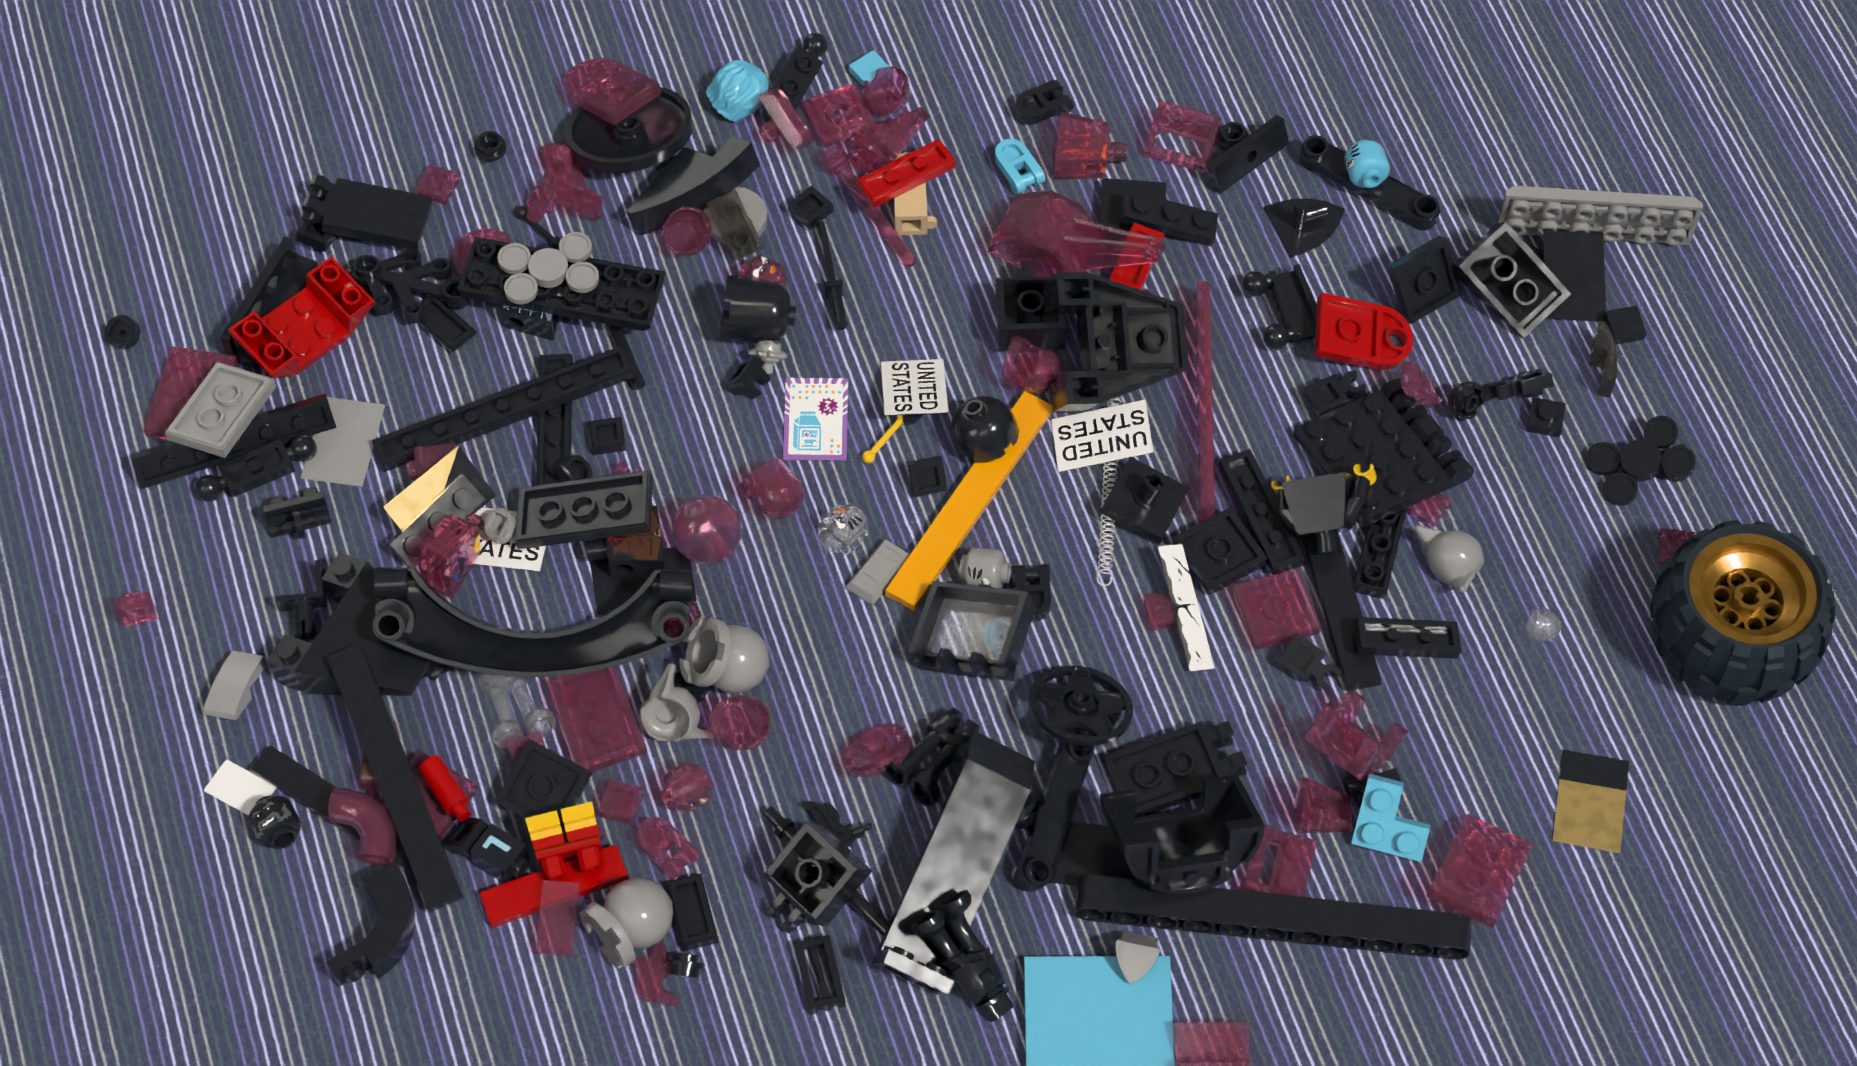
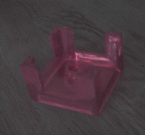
[1304,690,1409,781]

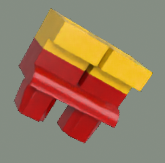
[525,801,602,882]

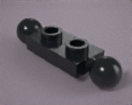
[762,33,828,127]
[195,435,317,502]

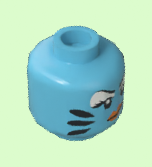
[1344,140,1390,188]

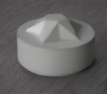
[483,508,517,544]

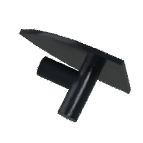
[1264,199,1345,258]

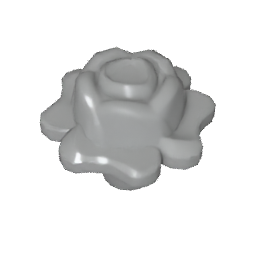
[749,340,788,374]

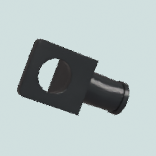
[276,560,328,640]

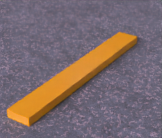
[885,391,1053,612]

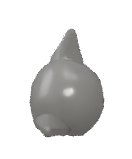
[1415,524,1485,592]
[639,663,715,742]

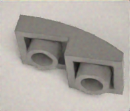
[203,650,266,720]

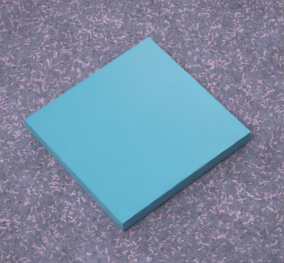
[1024,956,1175,1066]

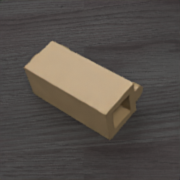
[892,152,937,236]

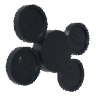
[1586,416,1696,506]

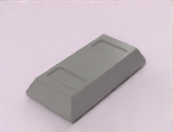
[845,539,910,606]

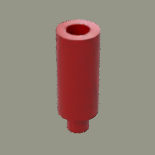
[418,755,471,821]

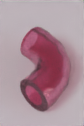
[328,787,396,866]

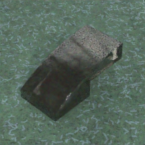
[1589,321,1617,398]

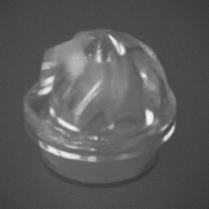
[1526,608,1561,643]

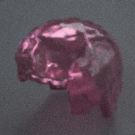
[709,695,771,751]

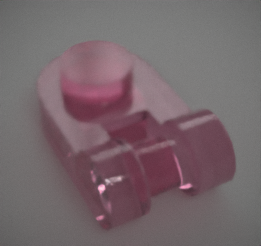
[637,817,701,880]

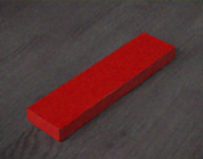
[479,844,629,928]

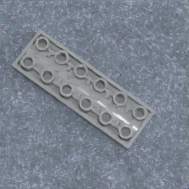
[1497,186,1703,246]

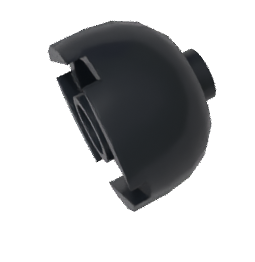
[950,396,1019,463]

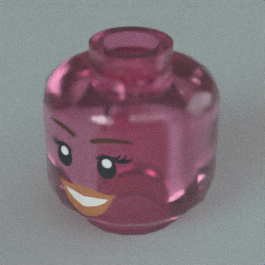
[659,761,714,814]

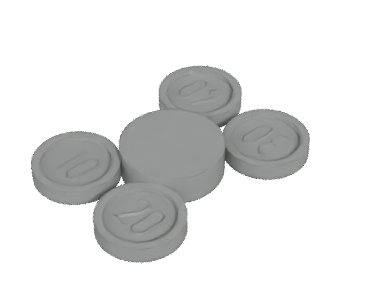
[498,232,599,304]

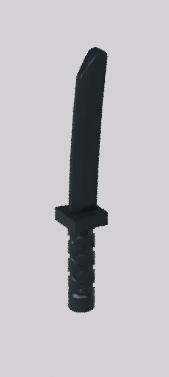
[819,221,848,330]

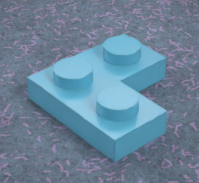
[1351,774,1431,862]

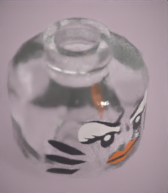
[818,504,869,555]

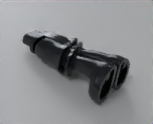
[911,890,1014,1022]

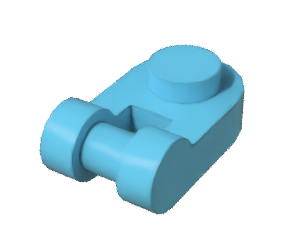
[995,139,1045,195]

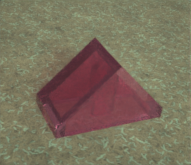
[1295,777,1353,833]

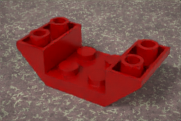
[228,256,375,378]

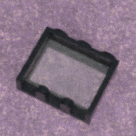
[908,581,1038,681]

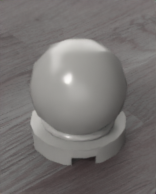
[679,617,770,694]
[579,878,673,969]

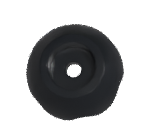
[1448,381,1485,421]

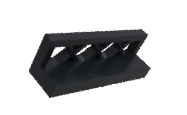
[220,236,318,369]

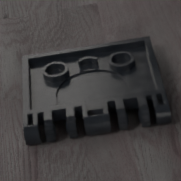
[1294,378,1474,528]

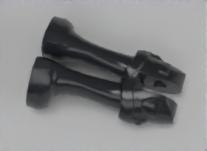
[882,707,980,807]

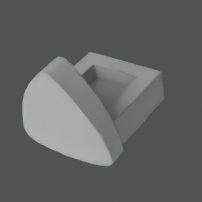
[1116,931,1160,983]

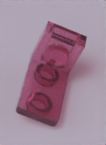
[527,173,602,224]

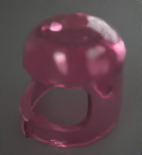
[1002,335,1060,395]
[739,459,805,520]

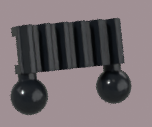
[1242,264,1317,350]

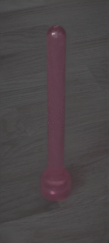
[821,145,916,267]

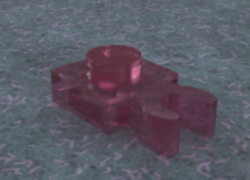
[1400,360,1442,408]

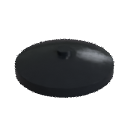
[565,85,693,173]

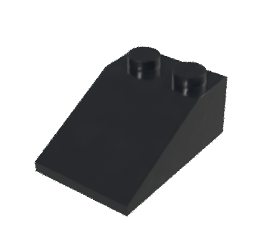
[1454,222,1571,339]

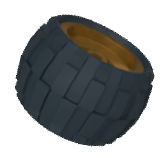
[1650,520,1835,706]

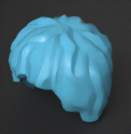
[706,60,769,122]

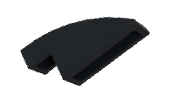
[626,136,760,235]

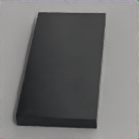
[515,470,653,549]

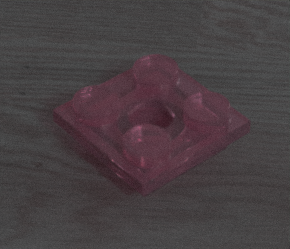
[802,83,877,147]

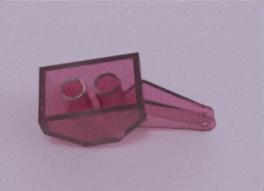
[988,190,1165,277]

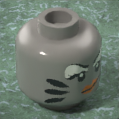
[959,547,1011,589]

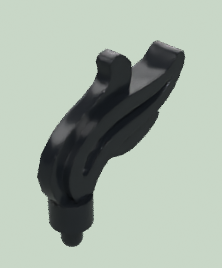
[803,801,872,847]

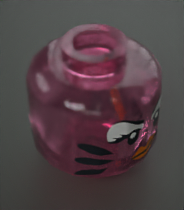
[738,255,789,287]

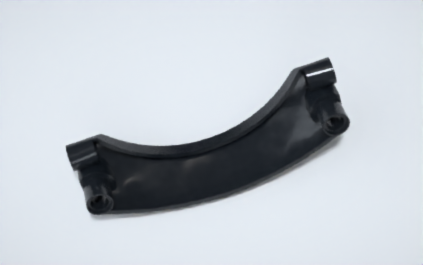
[373,567,692,678]

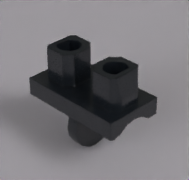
[263,487,332,539]

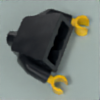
[1271,464,1377,555]

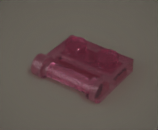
[1238,824,1317,897]

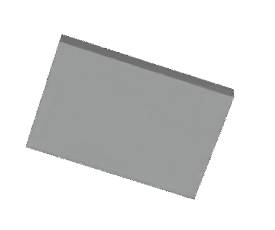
[165,362,277,458]

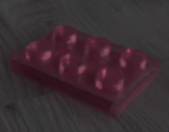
[143,346,238,440]
[546,666,647,772]
[1426,814,1533,928]

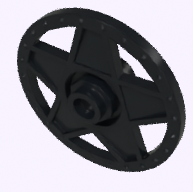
[1028,666,1133,746]

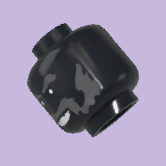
[248,795,301,849]

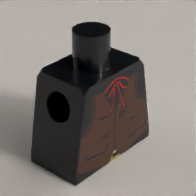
[586,506,665,578]

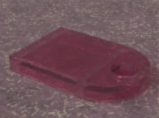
[564,58,661,125]

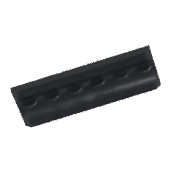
[457,237,666,331]

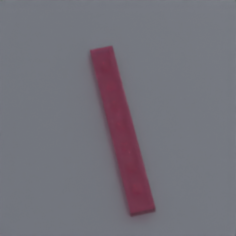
[1194,281,1215,523]

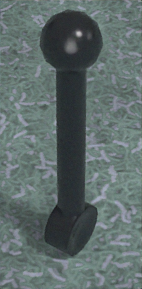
[514,205,561,249]

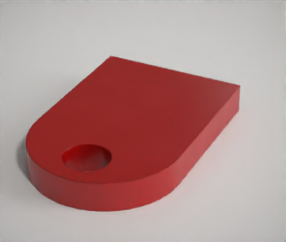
[1314,292,1413,370]

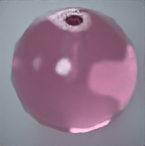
[672,495,742,565]

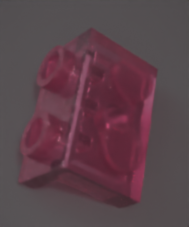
[1174,1021,1251,1066]

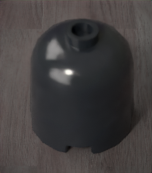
[719,275,797,343]

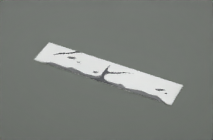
[1158,544,1215,671]

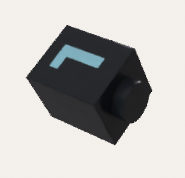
[470,823,530,884]

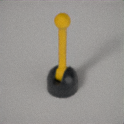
[862,414,924,464]

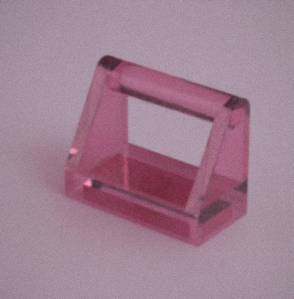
[1144,101,1221,173]

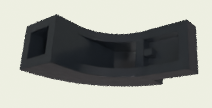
[326,861,415,987]

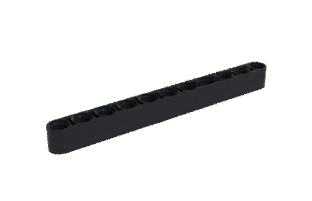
[1074,875,1471,960]

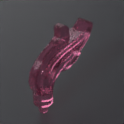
[632,940,680,1007]

